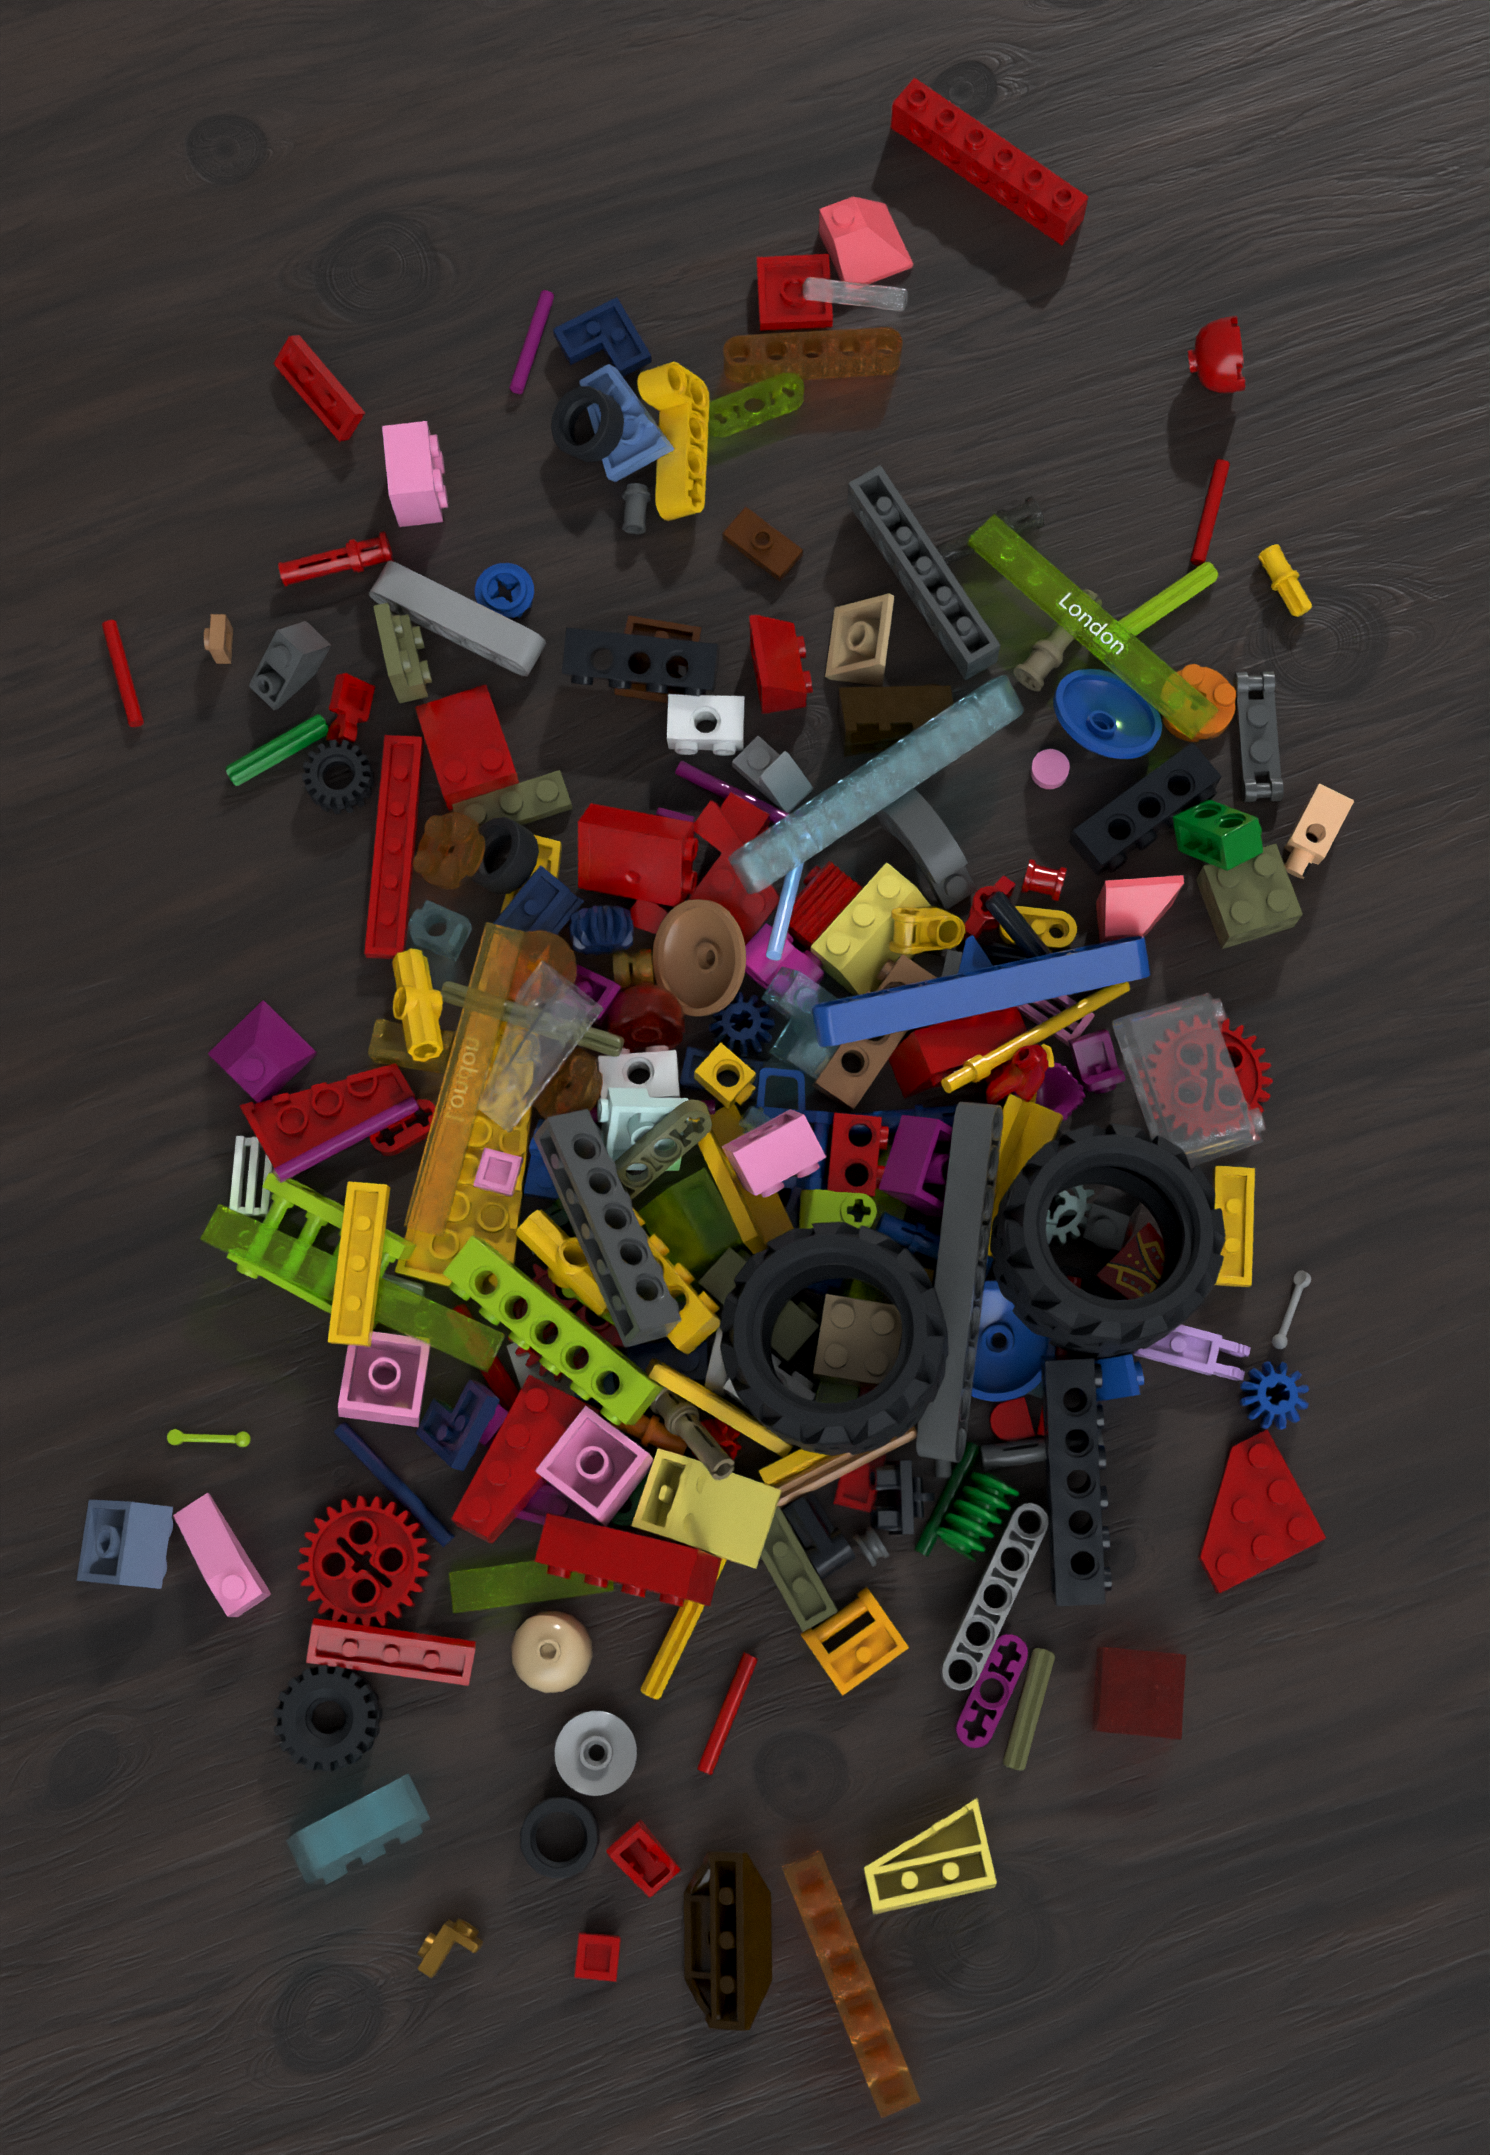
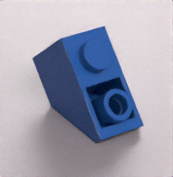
[1078,1354,1144,1402]

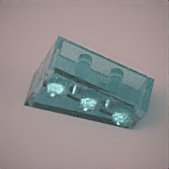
[286,1773,430,1886]

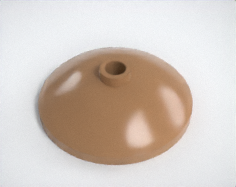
[652,899,746,1016]

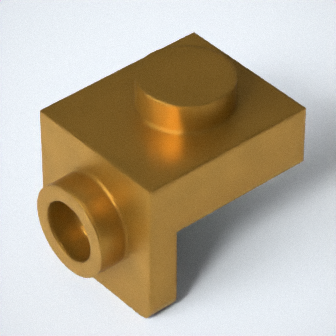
[417,1918,484,1978]

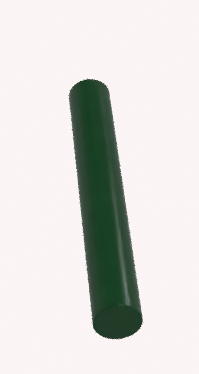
[914,1441,981,1557]

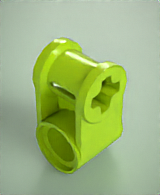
[799,1189,877,1229]

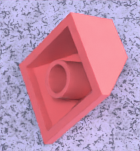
[819,196,913,293]
[1096,875,1184,943]

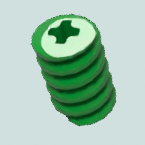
[936,1472,1020,1563]

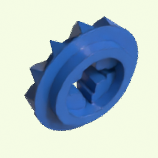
[475,563,535,618]

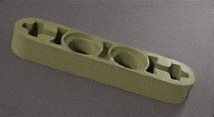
[592,1100,712,1200]

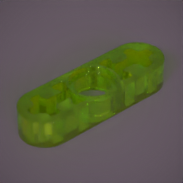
[708,373,804,438]

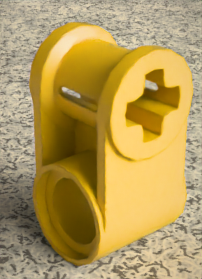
[889,906,965,954]

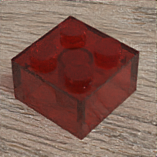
[1092,1647,1186,1740]

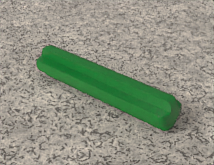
[225,714,329,786]

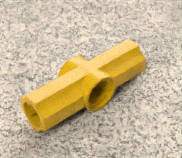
[392,948,443,1062]
[515,1209,609,1317]

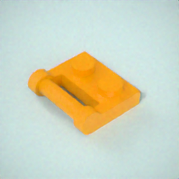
[800,1587,909,1696]

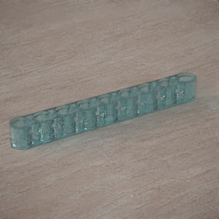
[728,675,1024,894]

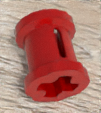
[1021,859,1067,901]

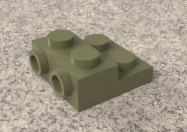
[373,603,432,704]

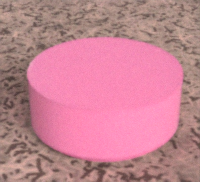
[1031,749,1070,789]

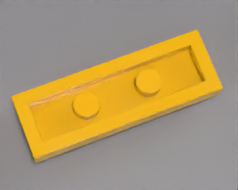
[1212,1166,1255,1287]

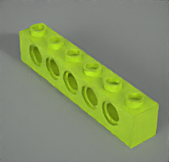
[442,1236,664,1426]

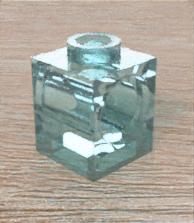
[408,900,472,962]

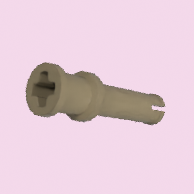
[1013,589,1102,692]
[649,1386,735,1480]

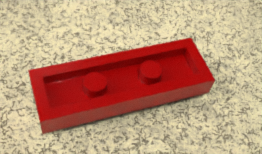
[273,335,365,441]

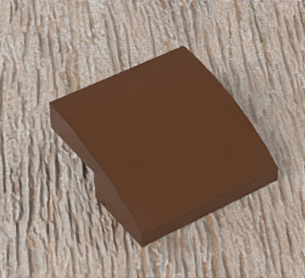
[614,615,702,703]

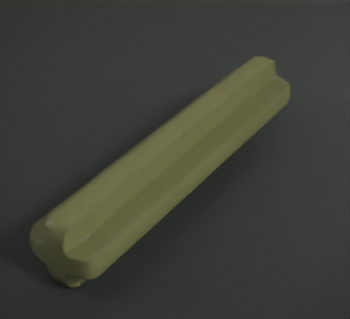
[1003,1648,1055,1771]

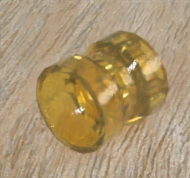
[613,948,654,989]

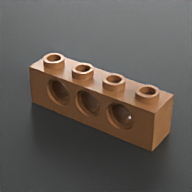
[811,954,937,1112]

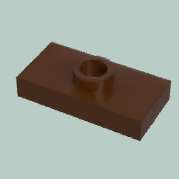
[722,507,803,582]

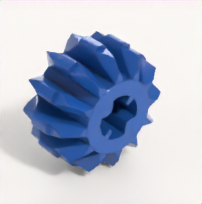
[1240,1361,1309,1430]

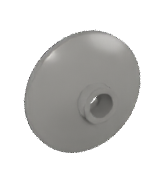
[555,1711,637,1796]

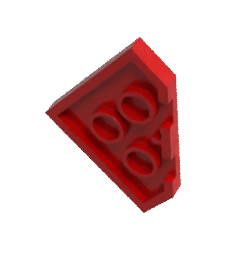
[1198,1429,1326,1594]

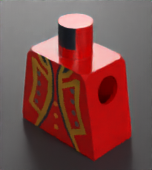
[1095,1222,1165,1300]

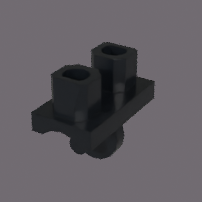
[869,1460,935,1535]

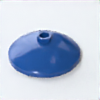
[1053,669,1162,759]
[972,1281,1056,1401]

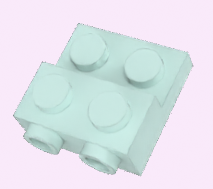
[597,1088,689,1171]

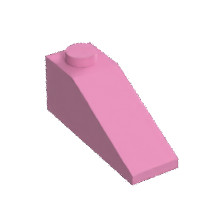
[173,1493,272,1617]

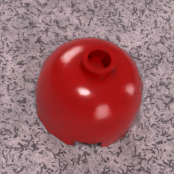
[1188,316,1245,393]

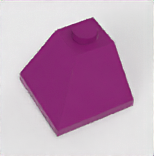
[207,1000,317,1103]

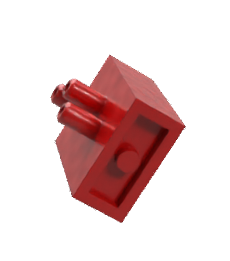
[578,803,698,907]

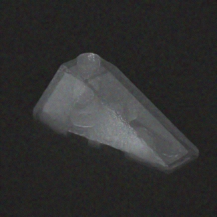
[478,960,604,1133]

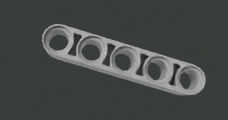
[369,561,546,677]
[940,1503,1049,1690]

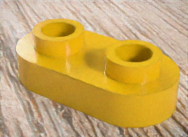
[999,906,1077,951]

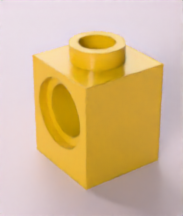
[694,1042,756,1109]

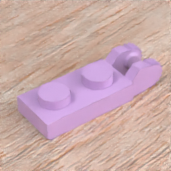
[1133,1325,1251,1381]

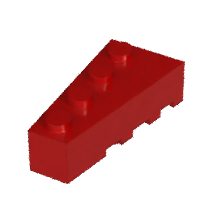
[451,1375,603,1544]
[534,1513,722,1607]

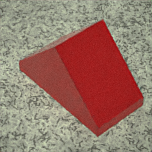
[606,1819,681,1898]

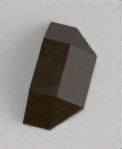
[684,1851,772,2031]

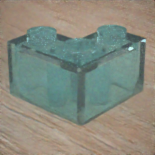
[761,966,838,1080]

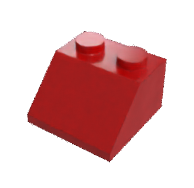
[749,615,813,714]

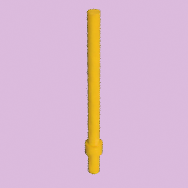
[941,982,1130,1093]

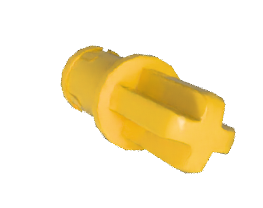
[1258,544,1312,617]

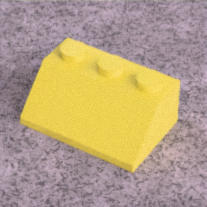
[810,862,931,996]

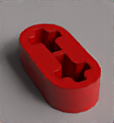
[369,1099,440,1156]

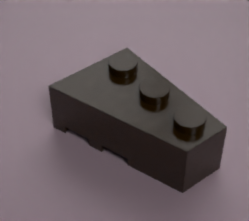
[837,683,958,757]

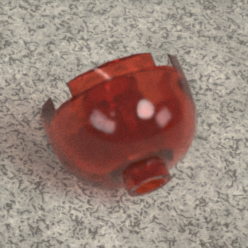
[608,982,685,1053]

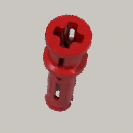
[278,531,394,586]

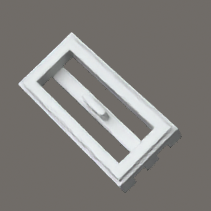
[229,1136,274,1217]

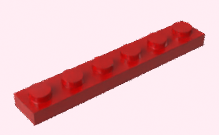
[364,735,424,959]

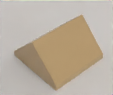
[825,593,894,686]

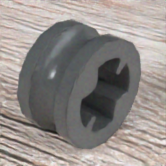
[853,1525,890,1567]

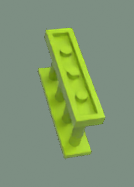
[226,1173,416,1330]

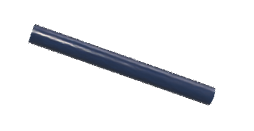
[334,1422,455,1548]

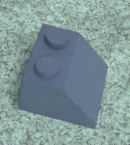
[77,1500,173,1589]

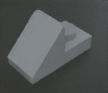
[732,736,813,814]

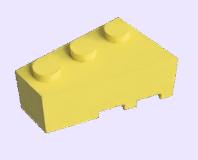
[864,1798,997,1915]

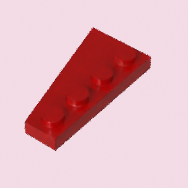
[239,1063,416,1168]

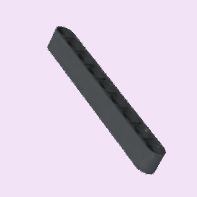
[916,1101,1003,1463]

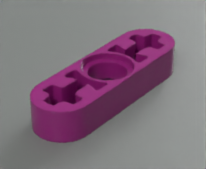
[955,1634,1028,1748]

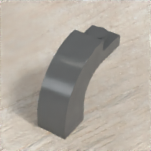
[868,778,977,910]

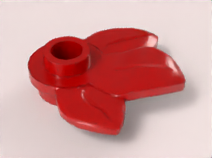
[986,1044,1049,1105]

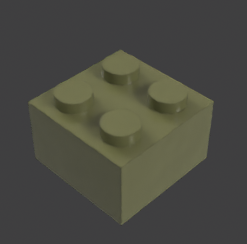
[1196,844,1303,949]

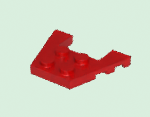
[630,800,780,946]

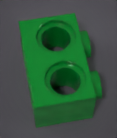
[1173,799,1263,871]

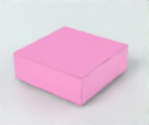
[473,1147,523,1197]

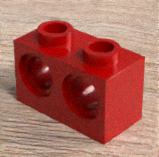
[827,1113,889,1197]

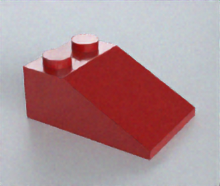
[415,684,519,811]

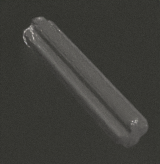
[803,277,908,311]

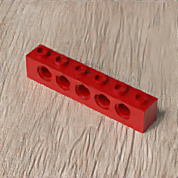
[891,77,1088,246]

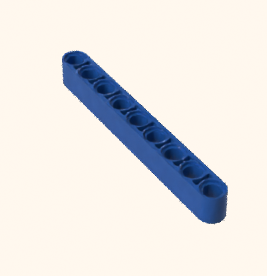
[811,936,1151,1047]

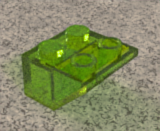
[638,1168,743,1273]

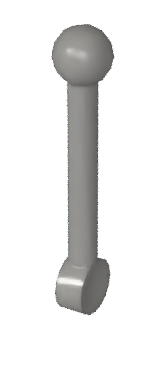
[1272,1270,1311,1349]

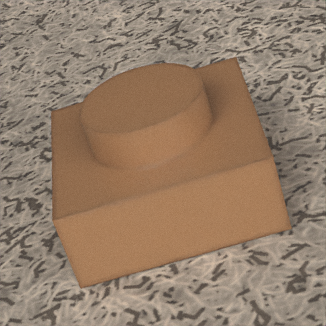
[204,614,233,664]

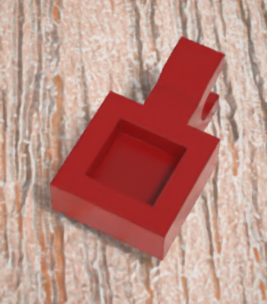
[326,673,375,745]

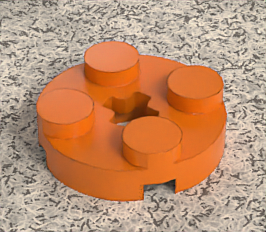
[1159,664,1236,742]

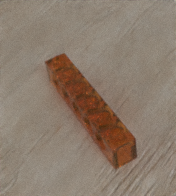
[782,1850,921,2119]

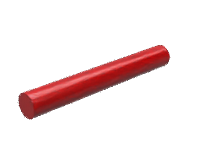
[1190,459,1230,566]
[102,620,144,727]
[697,1652,758,1775]

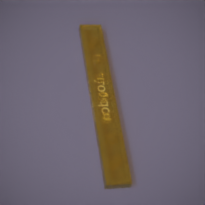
[403,922,526,1237]

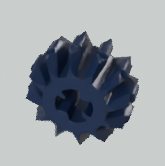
[569,905,634,956]
[709,992,775,1058]

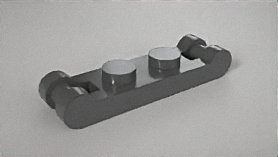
[1233,671,1284,802]

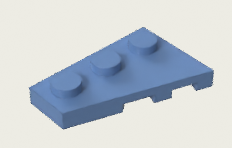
[579,364,675,482]

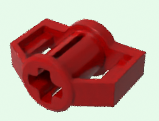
[962,875,1016,941]

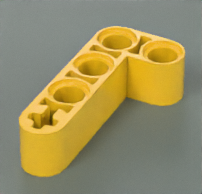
[637,362,710,521]

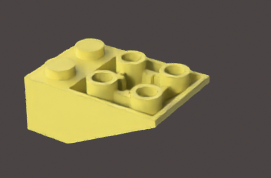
[631,1448,782,1569]

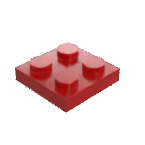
[757,254,833,331]

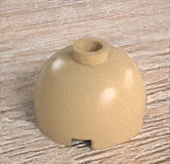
[511,1610,593,1693]

